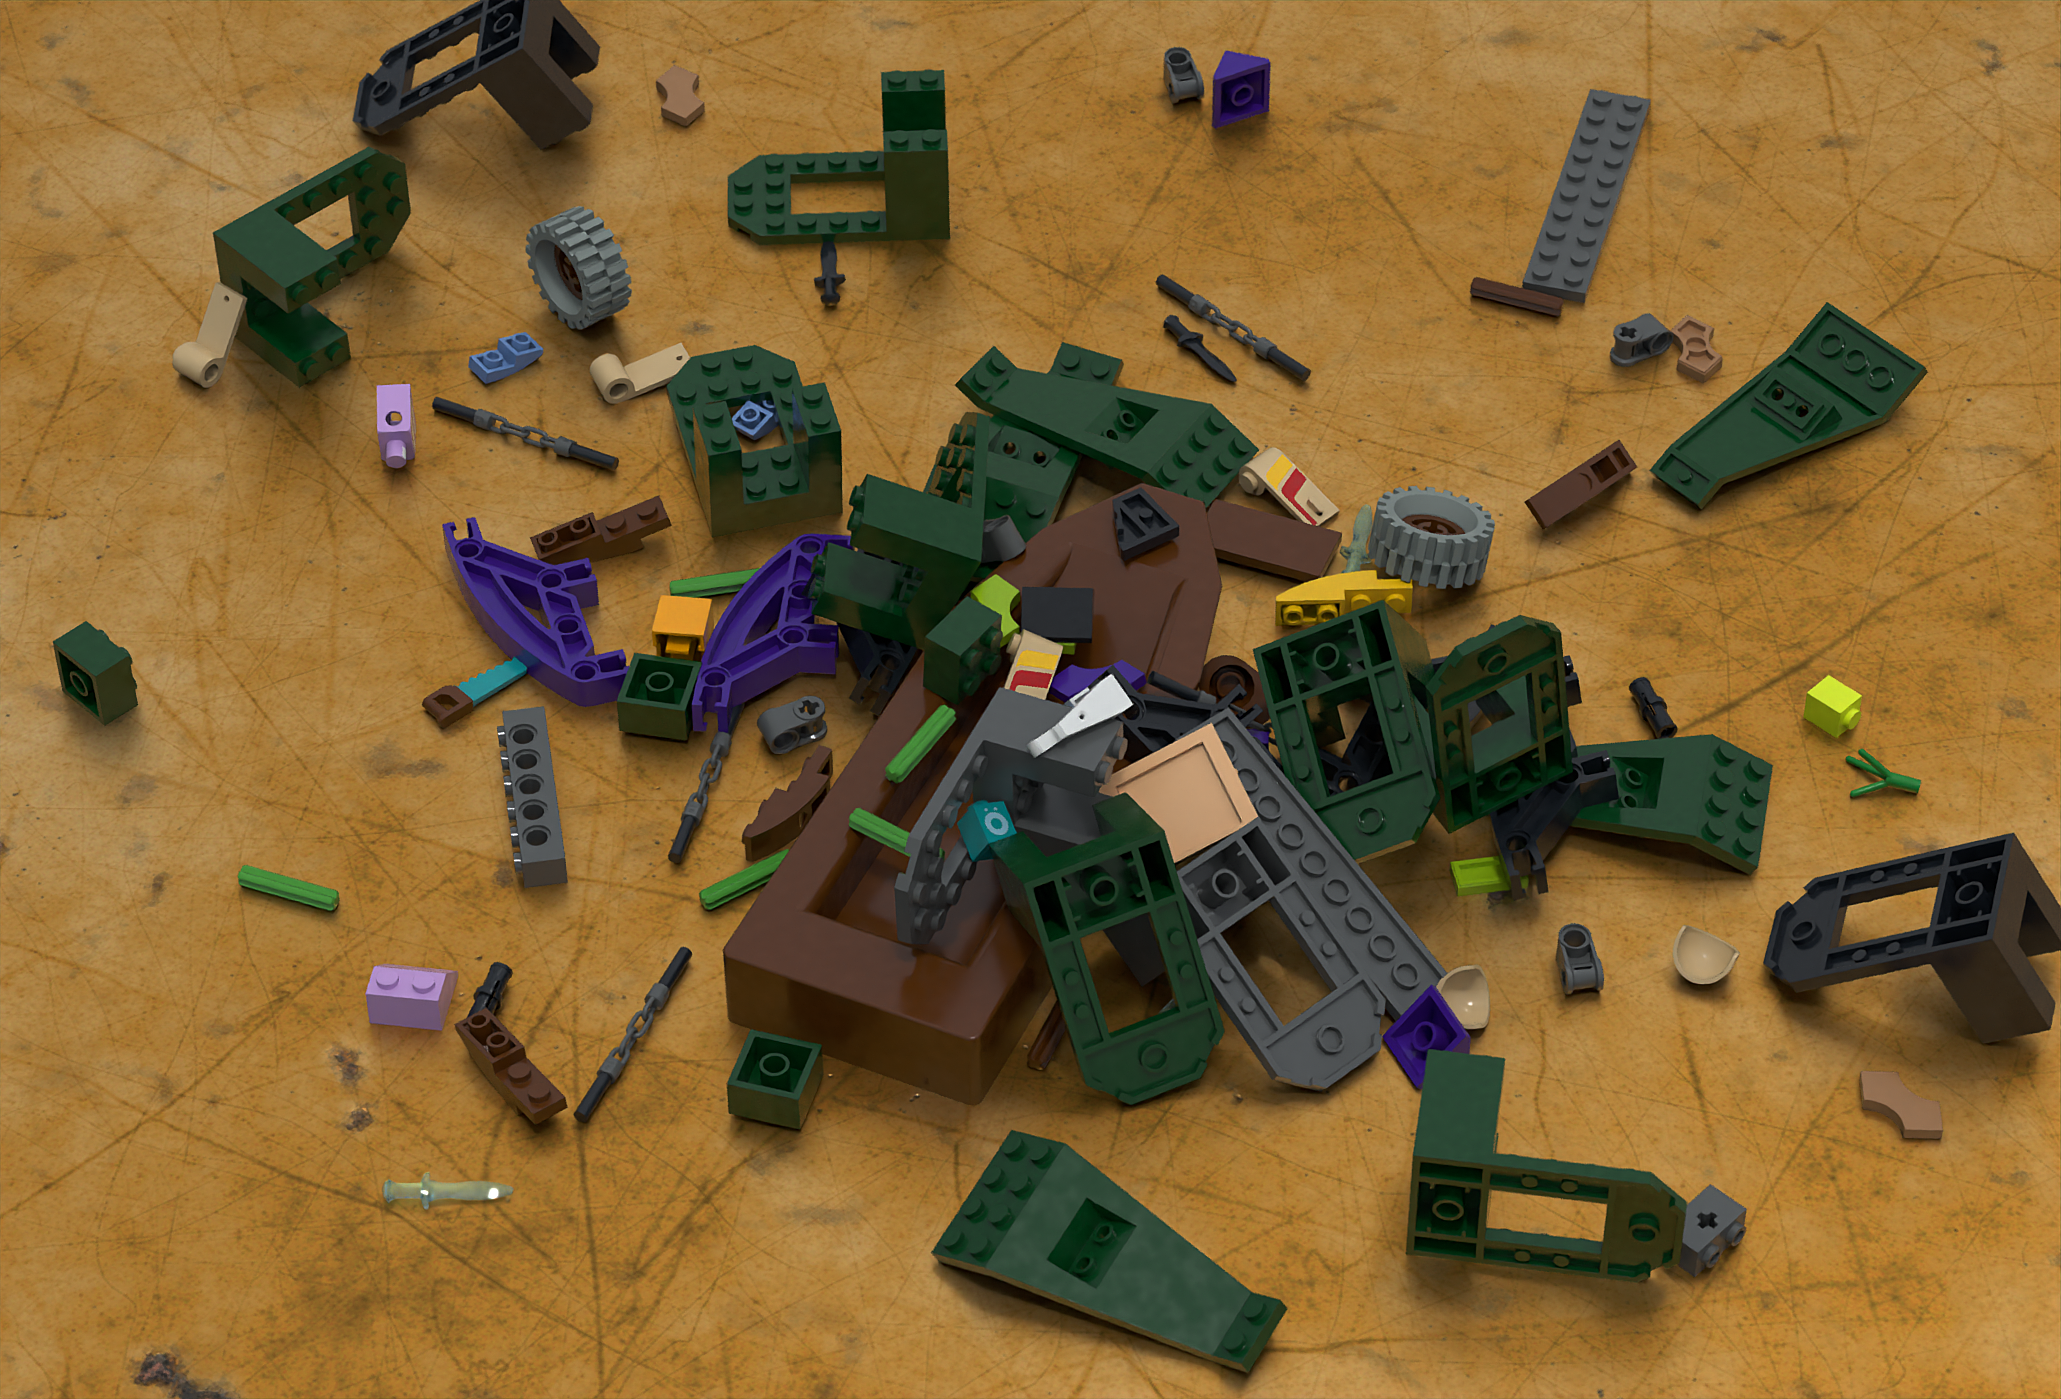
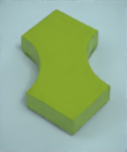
[971,574,1020,648]

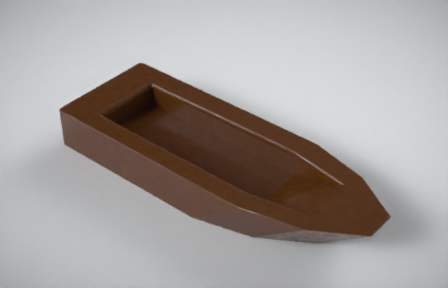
[723,483,1222,1106]

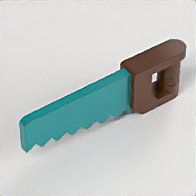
[422,657,527,728]

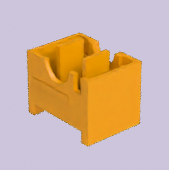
[652,595,714,662]

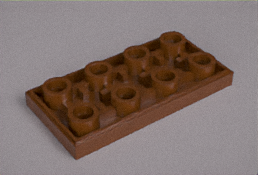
[1207,499,1342,582]

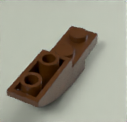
[1525,440,1637,530]
[530,495,672,565]
[742,745,833,862]
[455,1008,567,1125]

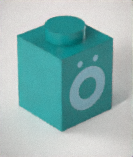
[957,800,1017,862]

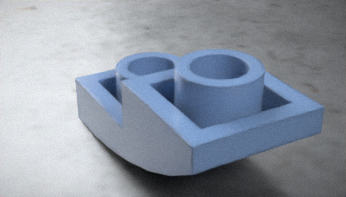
[468,332,543,384]
[732,400,779,440]

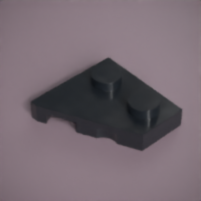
[1112,487,1179,561]

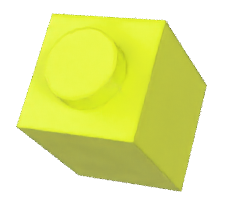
[1803,675,1862,738]

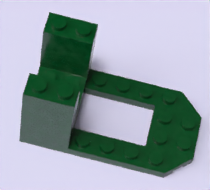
[728,69,950,245]
[213,147,411,388]
[667,345,843,538]
[808,412,990,650]
[1252,600,1440,864]
[1381,615,1573,834]
[988,792,1225,1105]
[1406,1049,1687,1283]

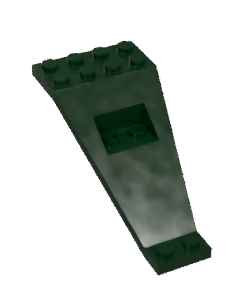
[1649,302,1928,510]
[923,342,1124,543]
[955,346,1259,508]
[1526,734,1773,875]
[931,1130,1288,1373]

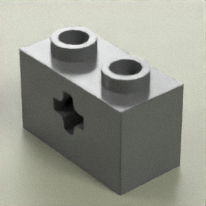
[1677,1184,1747,1277]

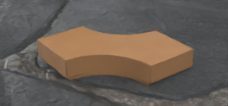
[656,65,705,127]
[1670,315,1723,384]
[1859,1071,1943,1139]

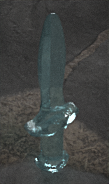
[1340,504,1372,573]
[382,1172,514,1209]

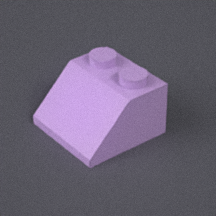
[365,964,458,1031]

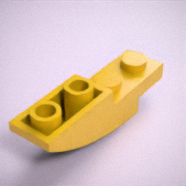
[1275,570,1413,626]

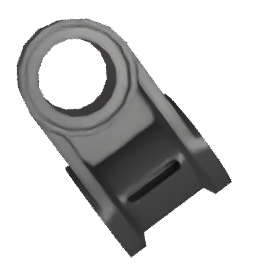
[1163,47,1204,104]
[1610,313,1673,367]
[980,515,1026,564]
[757,696,827,754]
[1556,923,1604,994]

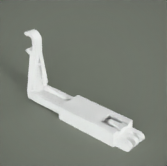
[1026,674,1133,758]

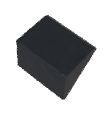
[1021,587,1095,643]

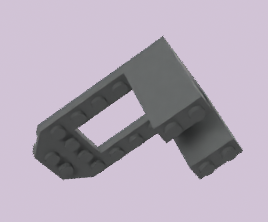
[894,687,1127,944]
[1103,816,1386,1092]

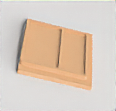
[1099,723,1258,866]

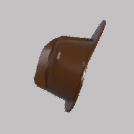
[1199,655,1270,728]

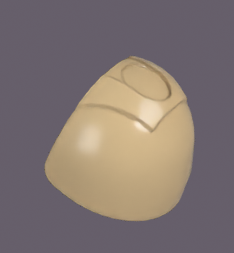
[1673,925,1740,984]
[1436,965,1490,1029]

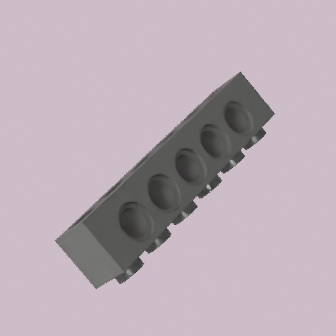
[497,706,568,888]

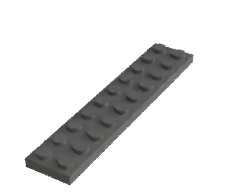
[1522,89,1651,303]
[1174,707,1447,1021]

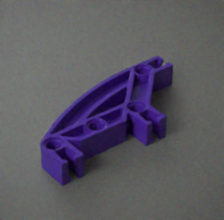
[442,517,629,707]
[692,534,855,733]

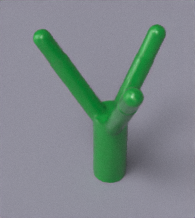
[1846,749,1921,797]

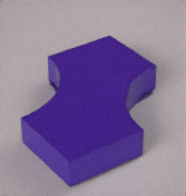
[1048,660,1147,703]

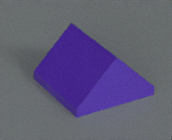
[1212,51,1271,129]
[1382,985,1471,1089]

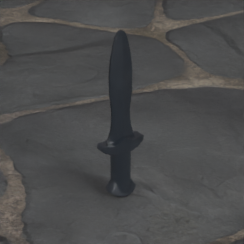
[814,241,846,306]
[1163,315,1237,382]

